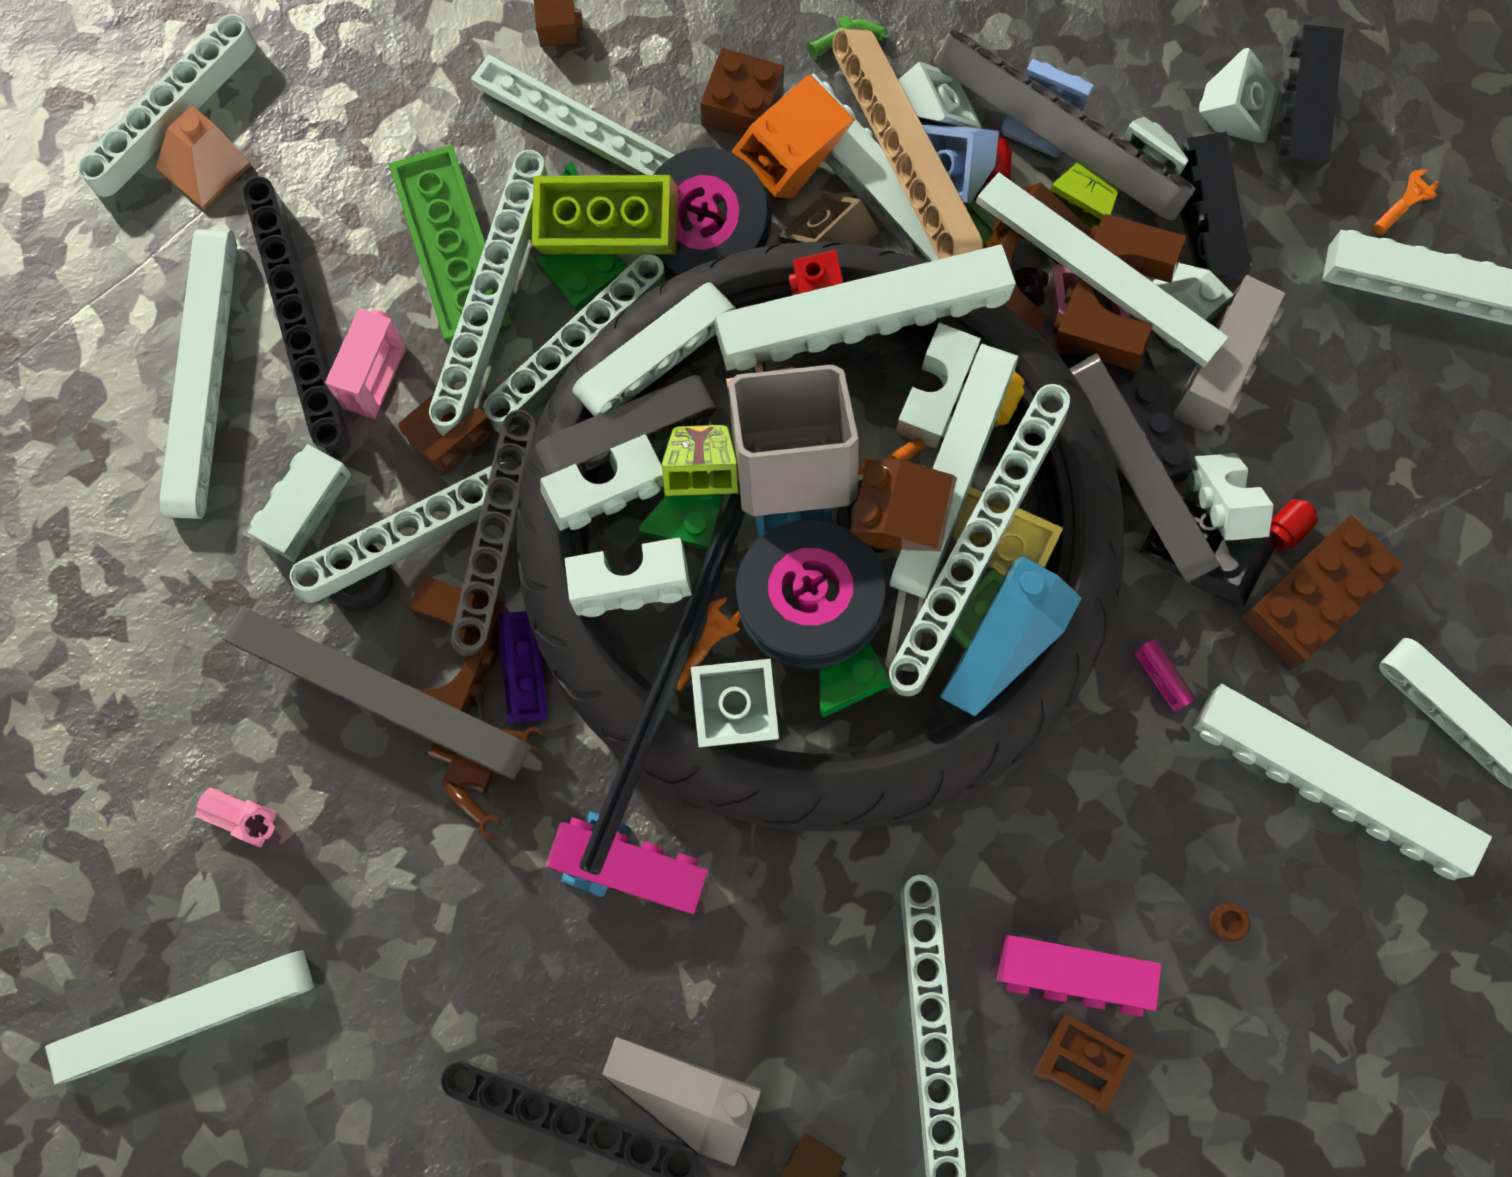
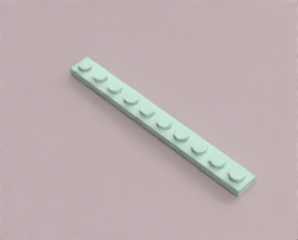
[471,54,728,223]

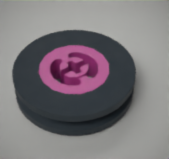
[653,147,772,276]
[736,520,885,669]

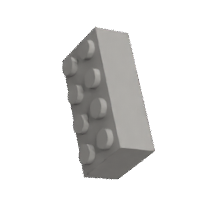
[1172,275,1285,434]

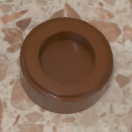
[1209,903,1250,942]

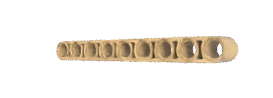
[833,29,983,259]

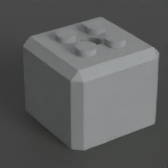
[728,365,858,516]

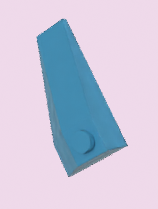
[940,556,1082,716]

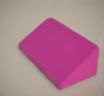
[1134,639,1196,712]

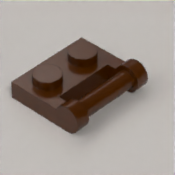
[1033,1013,1135,1115]

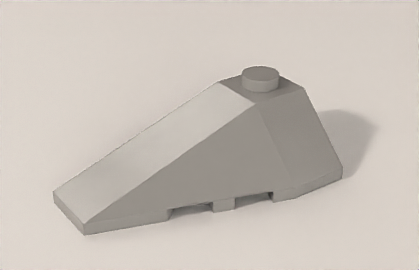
[602,1036,761,1166]

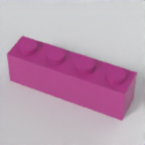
[545,818,708,914]
[996,935,1161,1017]

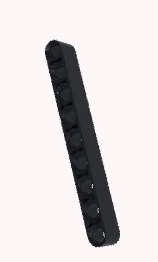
[243,177,350,459]

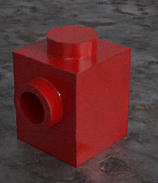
[788,250,843,295]

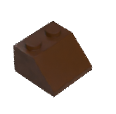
[850,459,957,551]

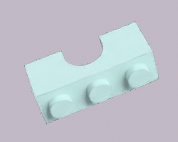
[895,323,981,449]
[540,434,664,531]
[1188,453,1274,541]
[565,537,692,617]

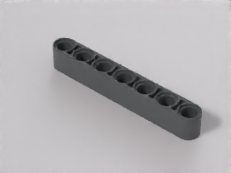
[1069,353,1221,583]
[451,410,536,656]

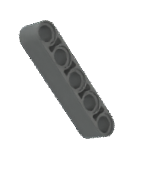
[534,375,718,475]

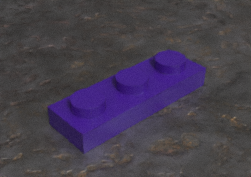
[498,611,548,723]

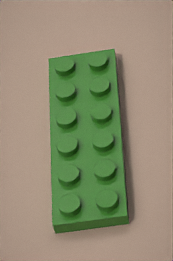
[388,144,512,344]

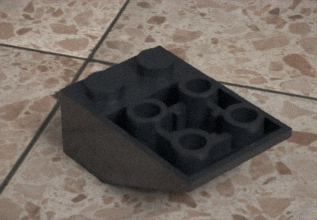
[1139,498,1276,605]

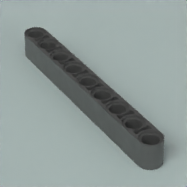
[934,30,1195,220]
[222,606,532,781]

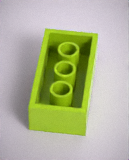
[532,175,678,254]

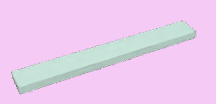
[976,172,1228,367]

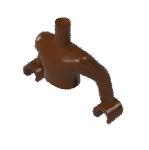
[428,727,545,841]

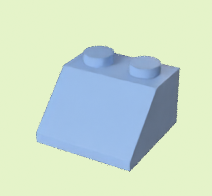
[922,124,999,203]

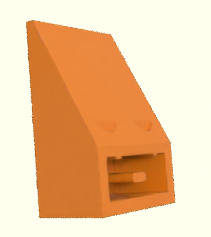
[731,74,855,199]

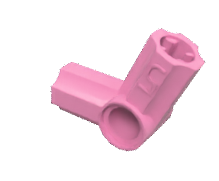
[195,787,278,848]

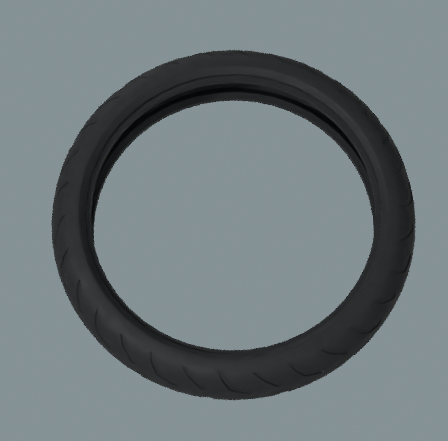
[516,242,1125,832]

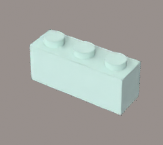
[248,444,351,562]

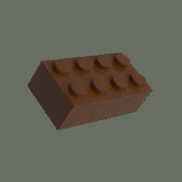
[1239,514,1405,669]

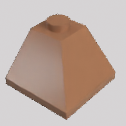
[156,105,252,210]

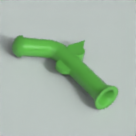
[806,14,888,60]

